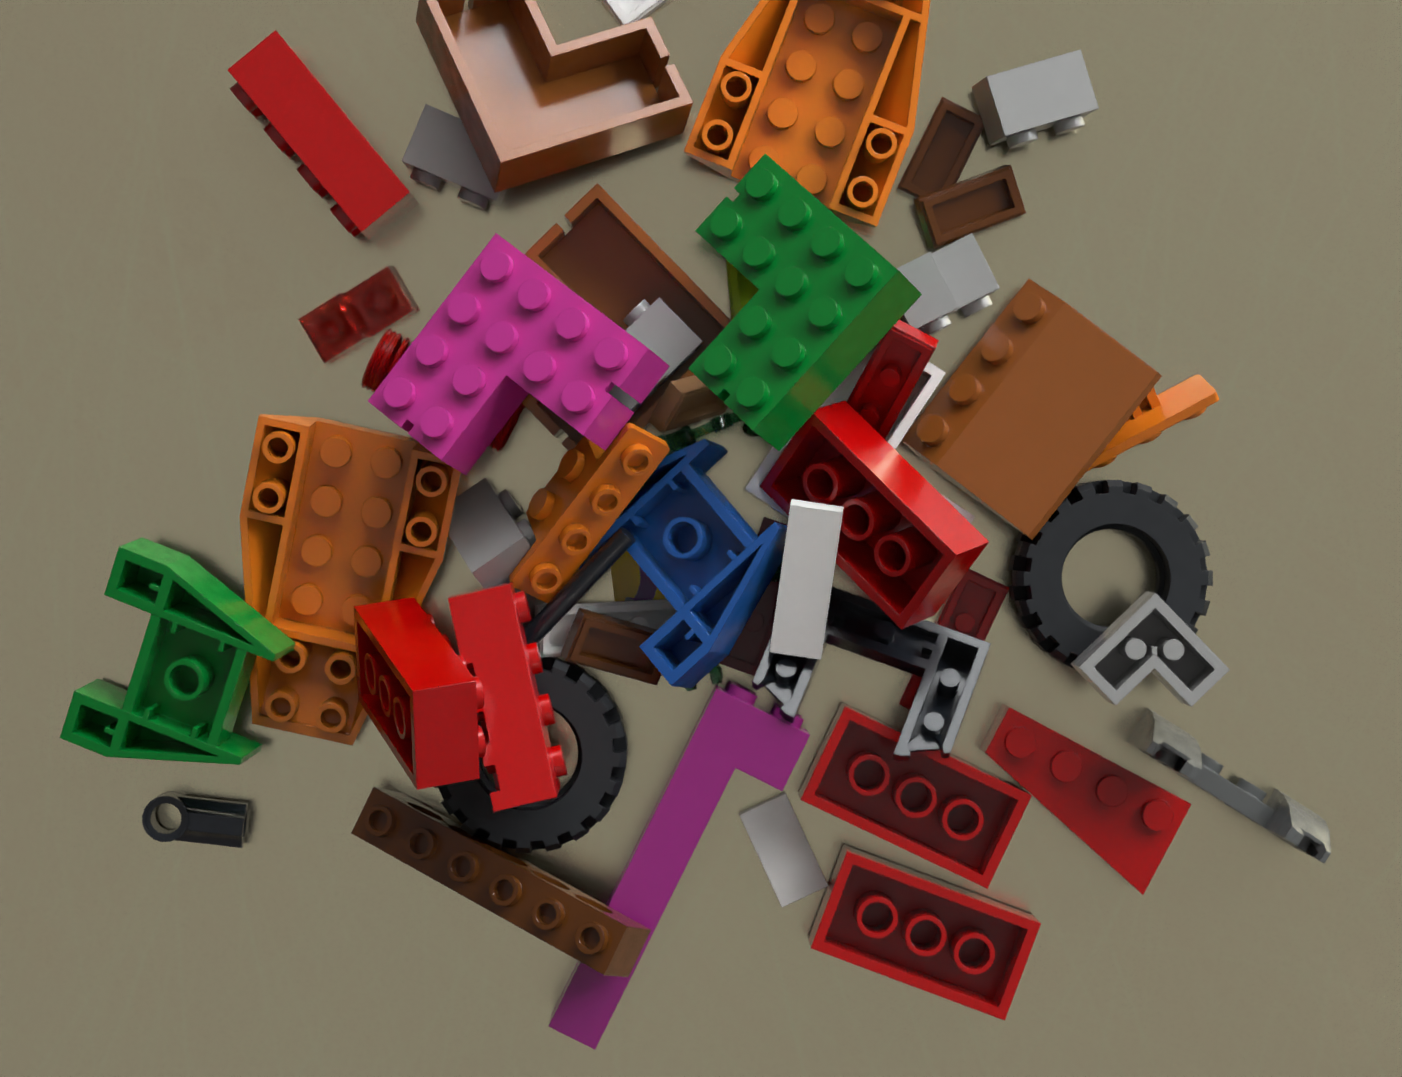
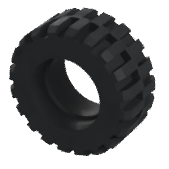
[1009,480,1213,669]
[434,657,628,854]

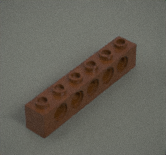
[351,787,651,977]

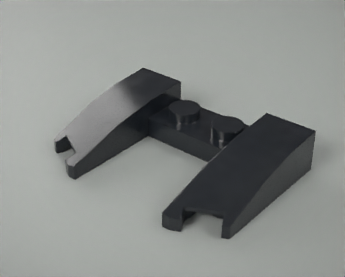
[752,587,991,761]

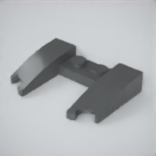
[1126,707,1331,864]

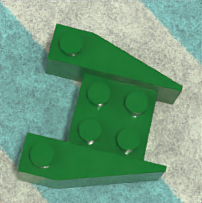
[60,537,296,765]

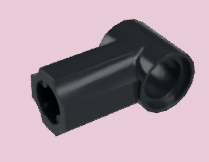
[142,792,248,848]

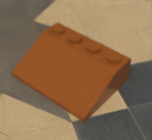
[902,279,1162,540]

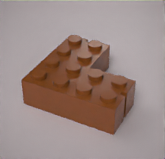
[416,0,693,193]
[522,183,731,451]

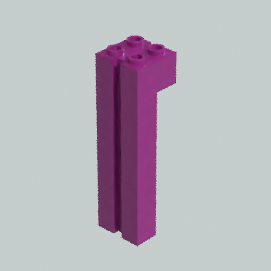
[548,680,810,1050]

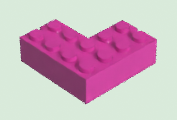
[368,233,670,475]

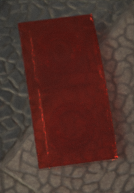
[298,265,419,363]

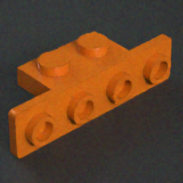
[1087,374,1219,471]
[509,423,670,603]

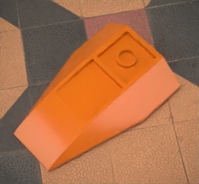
[684,0,930,228]
[240,414,461,746]

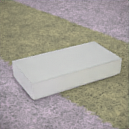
[739,792,828,907]

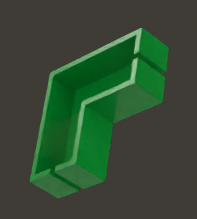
[688,154,922,451]

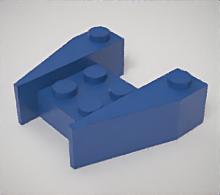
[578,439,787,689]

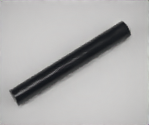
[524,527,636,644]

